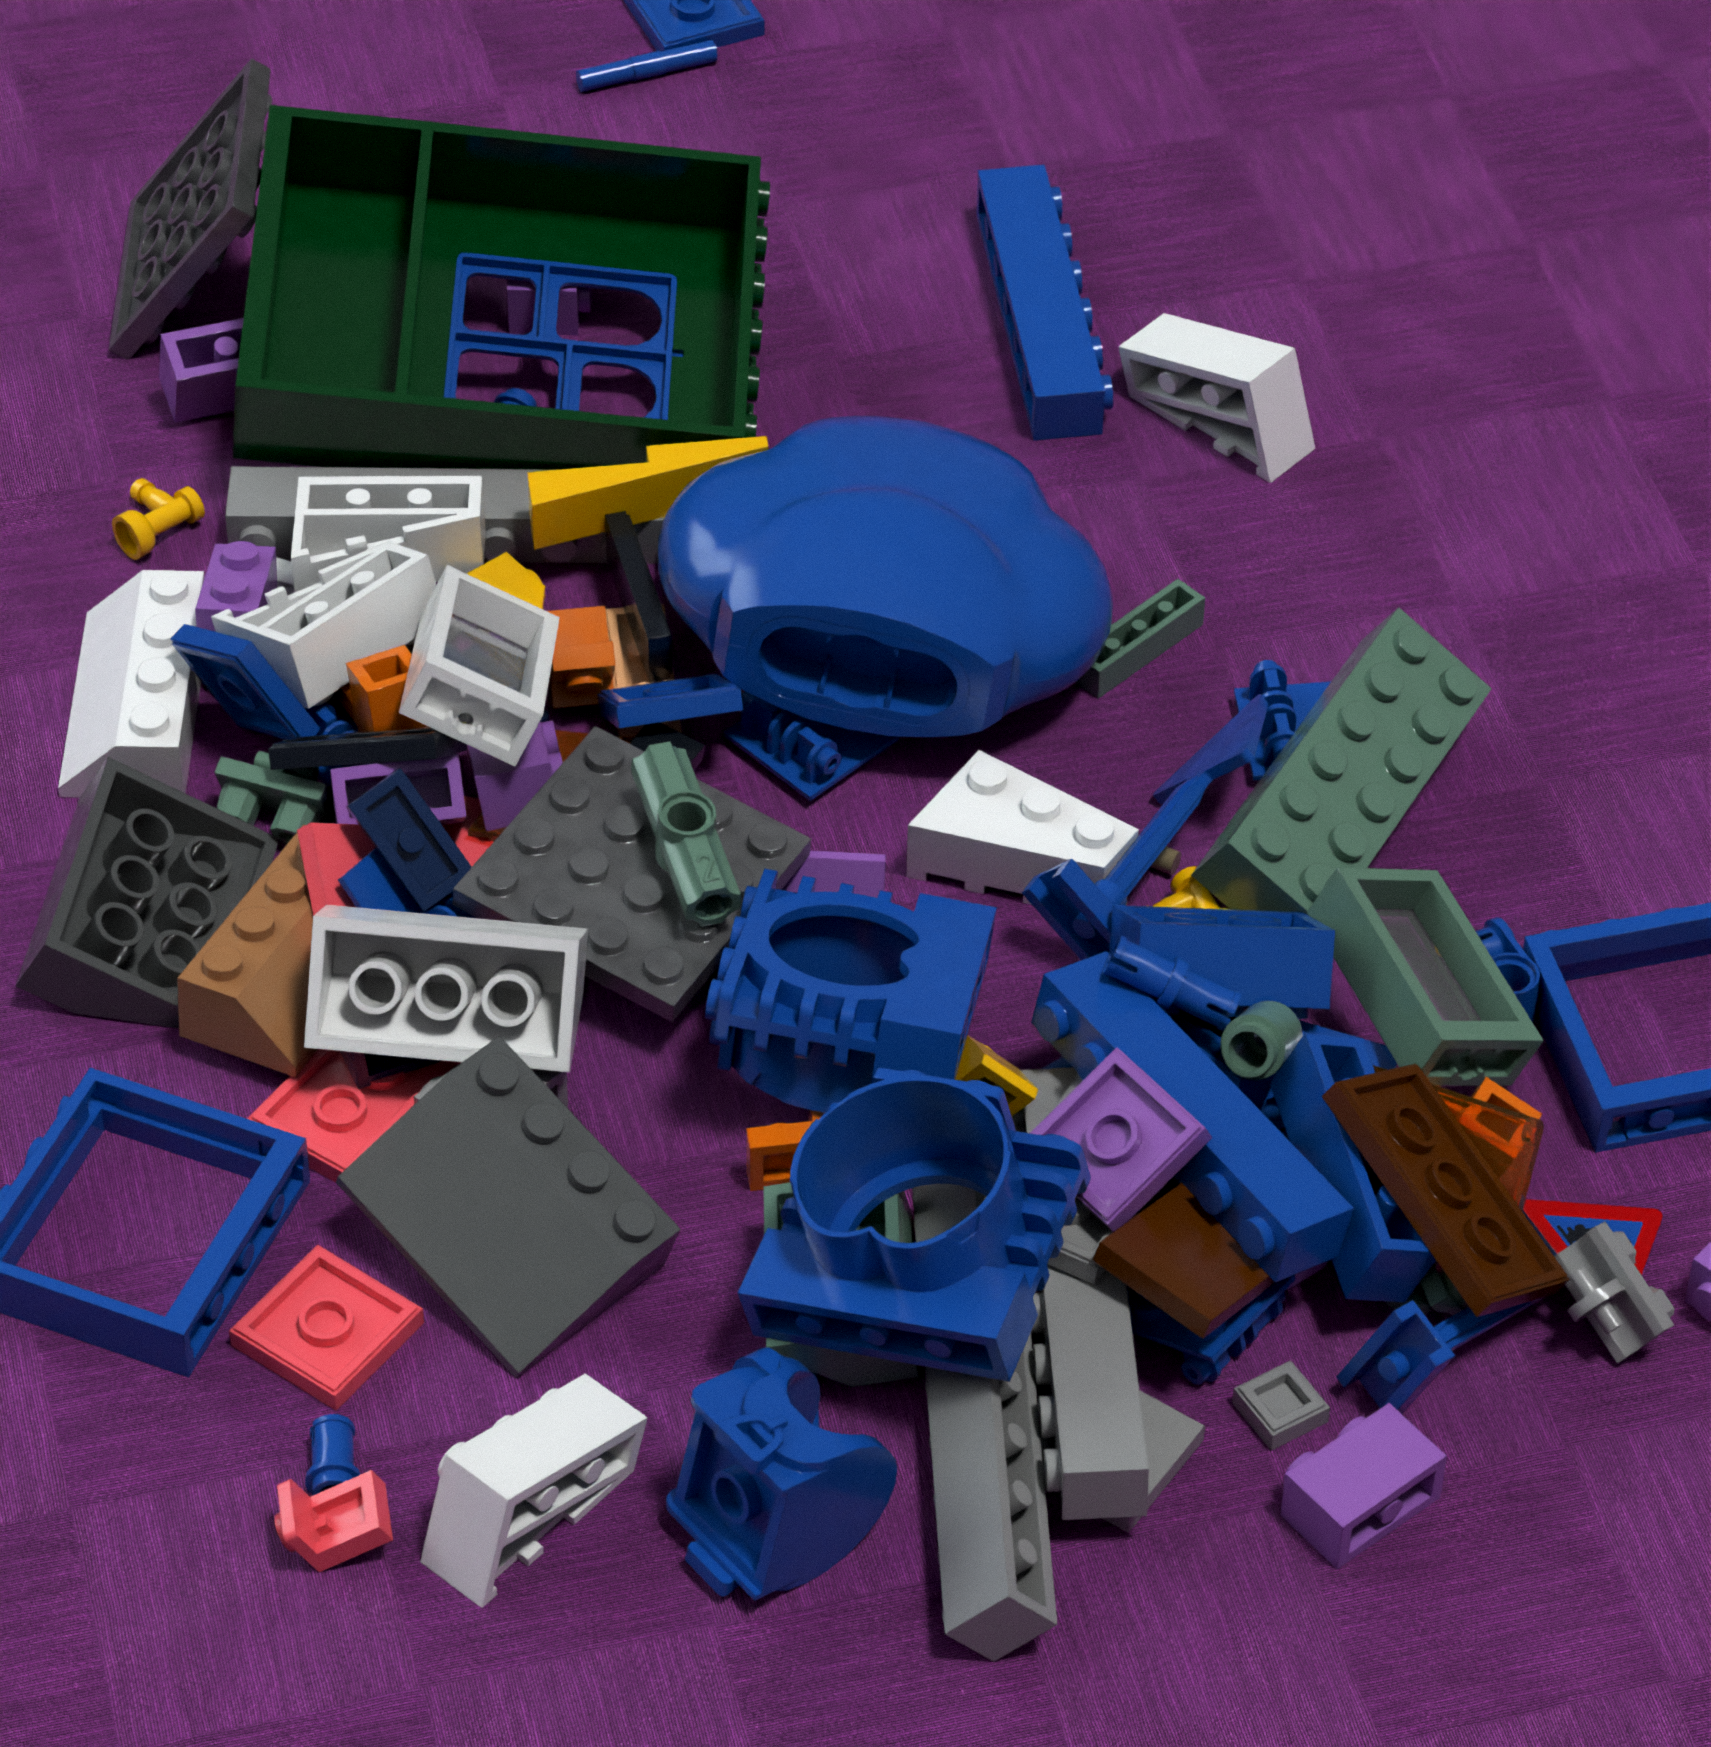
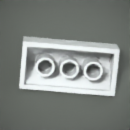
[58,570,205,798]
[304,905,588,1072]

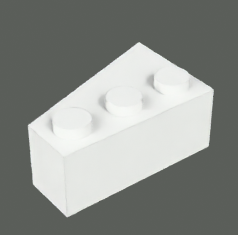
[1118,313,1316,483]
[211,541,436,709]
[906,750,1139,905]

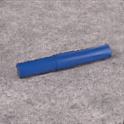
[576,40,718,92]

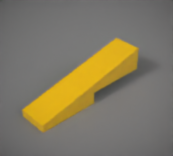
[527,436,769,550]

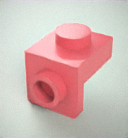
[275,1470,393,1572]

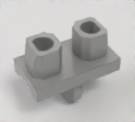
[1554,1221,1675,1364]

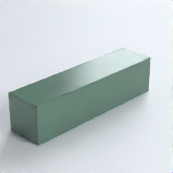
[1075,579,1205,699]

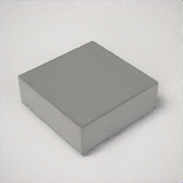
[1232,1360,1330,1451]

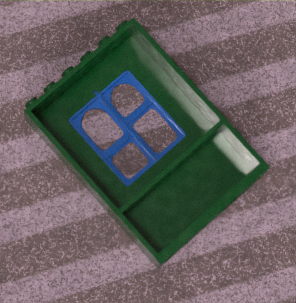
[233,105,770,470]

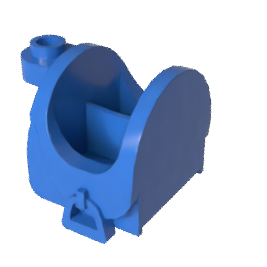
[665,1347,898,1601]

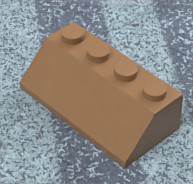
[177,824,318,1078]

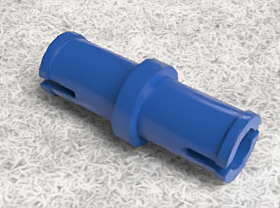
[1102,935,1242,1032]

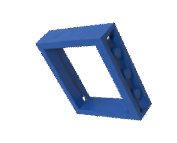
[1523,902,1711,1153]
[0,1067,310,1378]

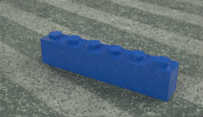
[976,164,1113,441]
[1031,951,1354,1282]

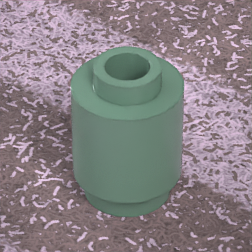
[1220,1001,1303,1080]

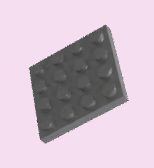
[109,58,272,359]
[453,726,812,1022]

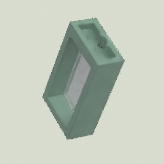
[1307,867,1544,1086]

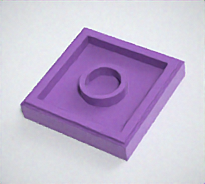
[1030,1047,1213,1232]

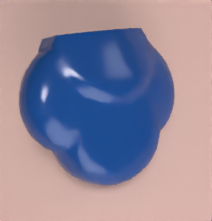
[658,416,1113,737]

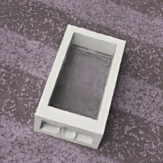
[399,565,560,766]

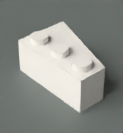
[291,476,486,593]
[420,1373,648,1608]

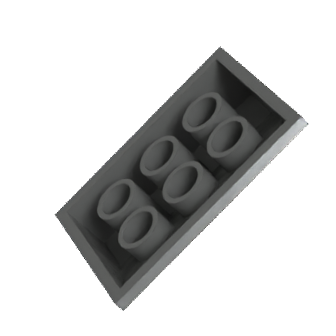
[15,757,279,1028]
[336,1036,681,1379]

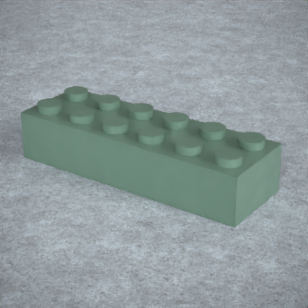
[1191,607,1492,915]

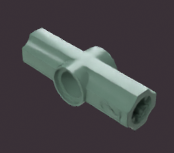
[631,741,741,927]

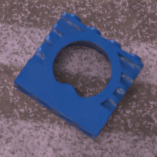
[705,868,997,1113]
[737,1068,1091,1382]

